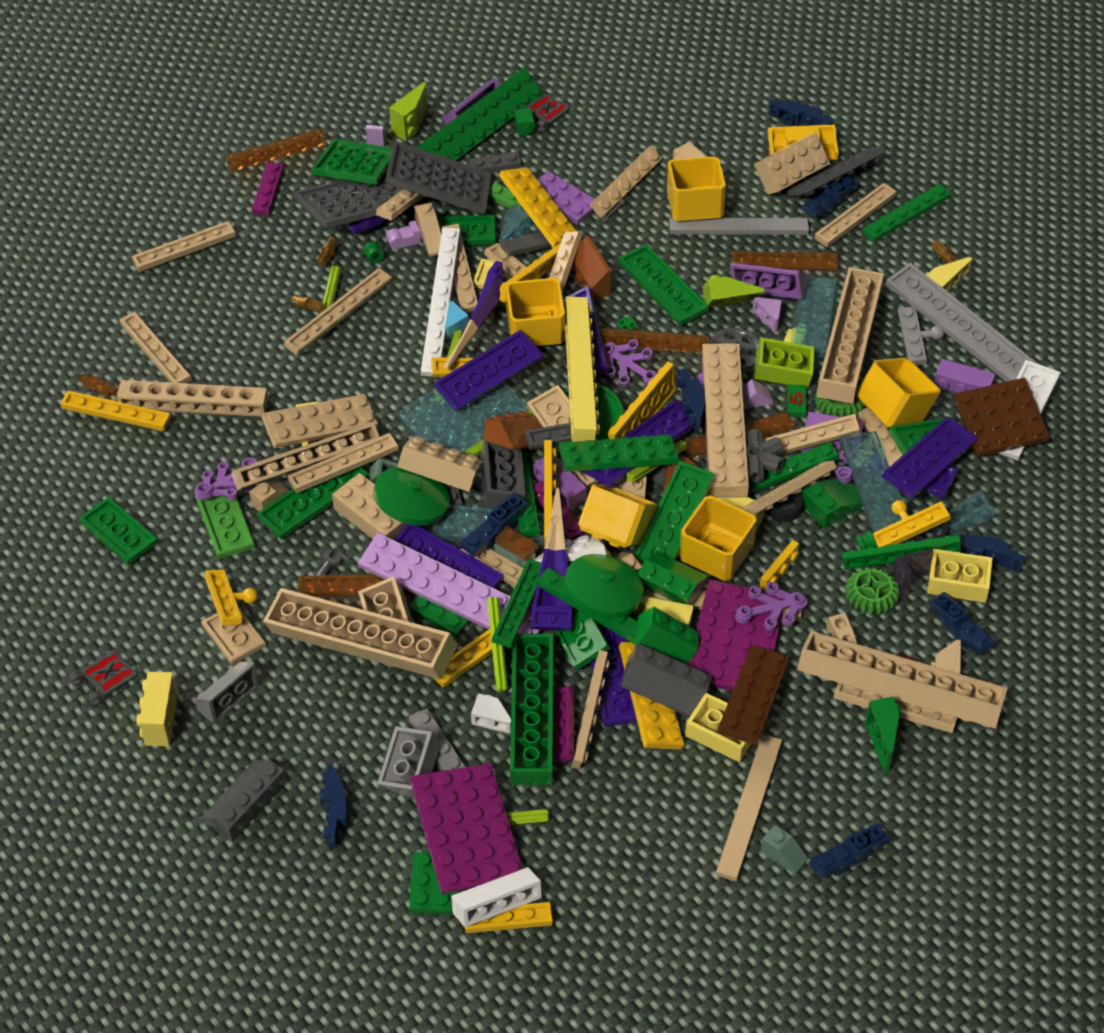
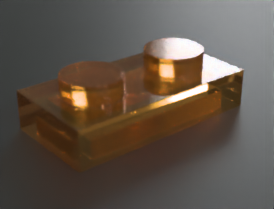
[78,374,119,397]
[495,526,538,561]

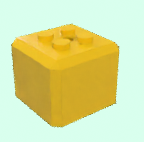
[667,157,726,222]
[506,278,565,346]
[856,358,940,428]
[578,484,658,548]
[680,496,757,581]

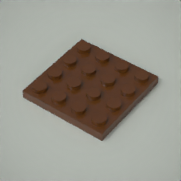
[953,377,1049,458]

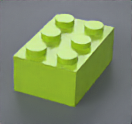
[754,337,814,388]

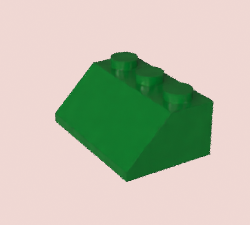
[637,552,709,605]
[634,606,699,665]

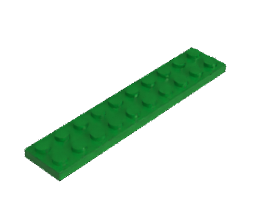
[416,67,544,161]

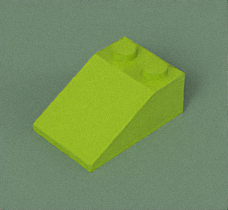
[389,82,428,141]
[702,275,764,307]

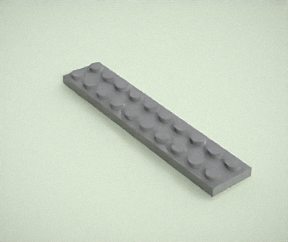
[885,262,1038,382]

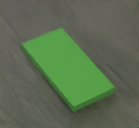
[196,496,255,559]

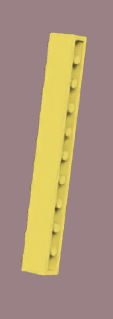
[564,296,600,442]

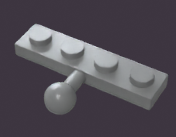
[897,307,944,365]
[409,709,465,771]

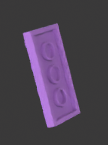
[538,171,594,225]

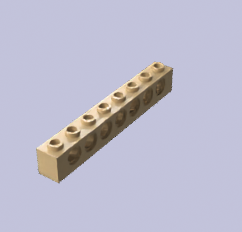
[117,380,268,417]
[231,422,379,491]

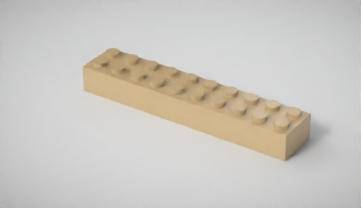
[816,267,884,404]
[702,344,749,498]
[263,588,458,680]
[797,631,1008,729]

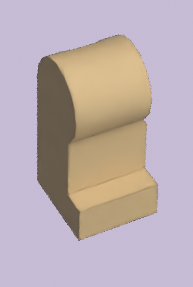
[826,613,857,644]

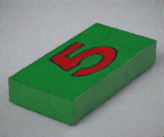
[787,384,806,417]

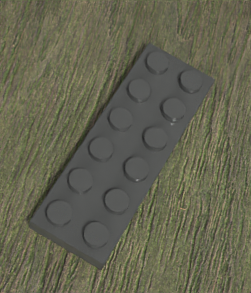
[786,146,886,198]

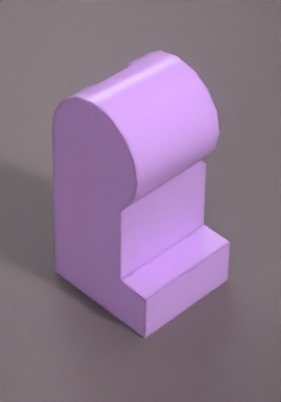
[386,221,421,249]

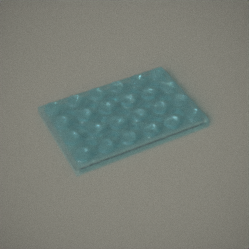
[396,383,529,454]

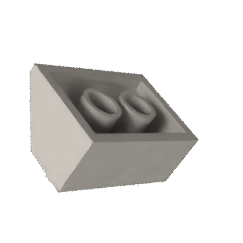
[195,661,259,724]
[377,726,441,797]

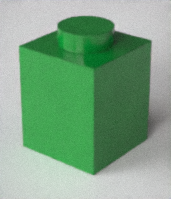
[514,108,535,136]

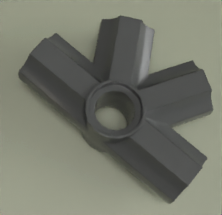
[746,429,784,483]

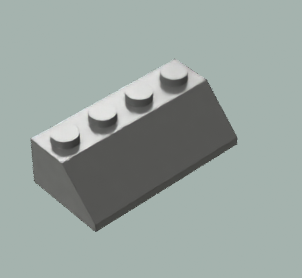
[480,440,525,509]
[620,643,711,717]
[200,760,287,842]

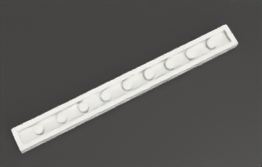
[421,228,460,376]

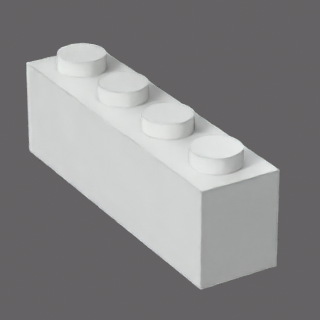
[451,867,542,927]

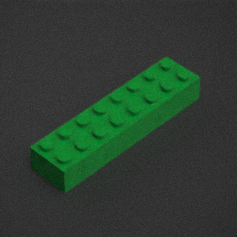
[510,634,553,785]

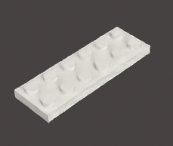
[999,360,1061,461]

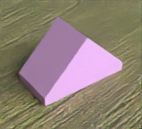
[366,125,388,146]
[753,297,782,332]
[742,379,773,409]

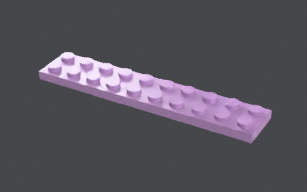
[358,532,541,634]

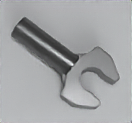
[315,549,342,581]

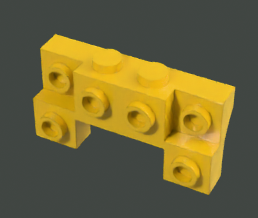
[767,125,839,161]

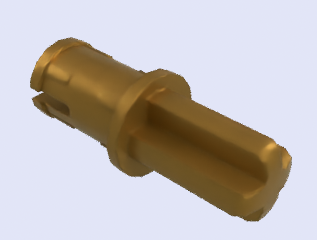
[317,237,339,266]
[931,240,958,264]
[292,295,325,312]

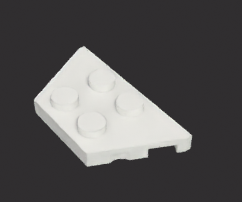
[534,536,607,563]

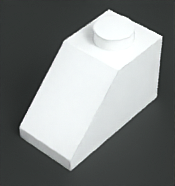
[471,693,511,734]

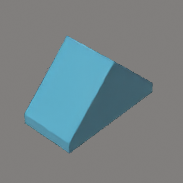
[445,301,469,340]

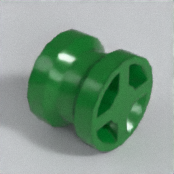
[363,241,384,264]
[618,317,636,340]
[855,531,877,550]

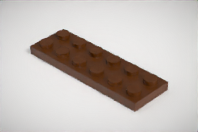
[717,645,790,745]

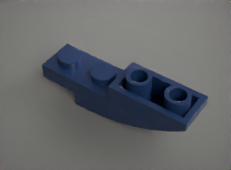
[768,100,834,126]
[802,176,859,218]
[676,368,705,432]
[460,493,528,557]
[951,535,1025,573]
[929,592,995,655]
[320,764,348,848]
[809,823,891,879]

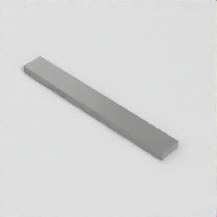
[669,218,809,235]

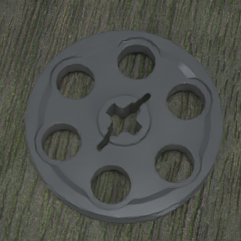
[709,328,760,373]

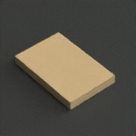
[201,607,266,665]

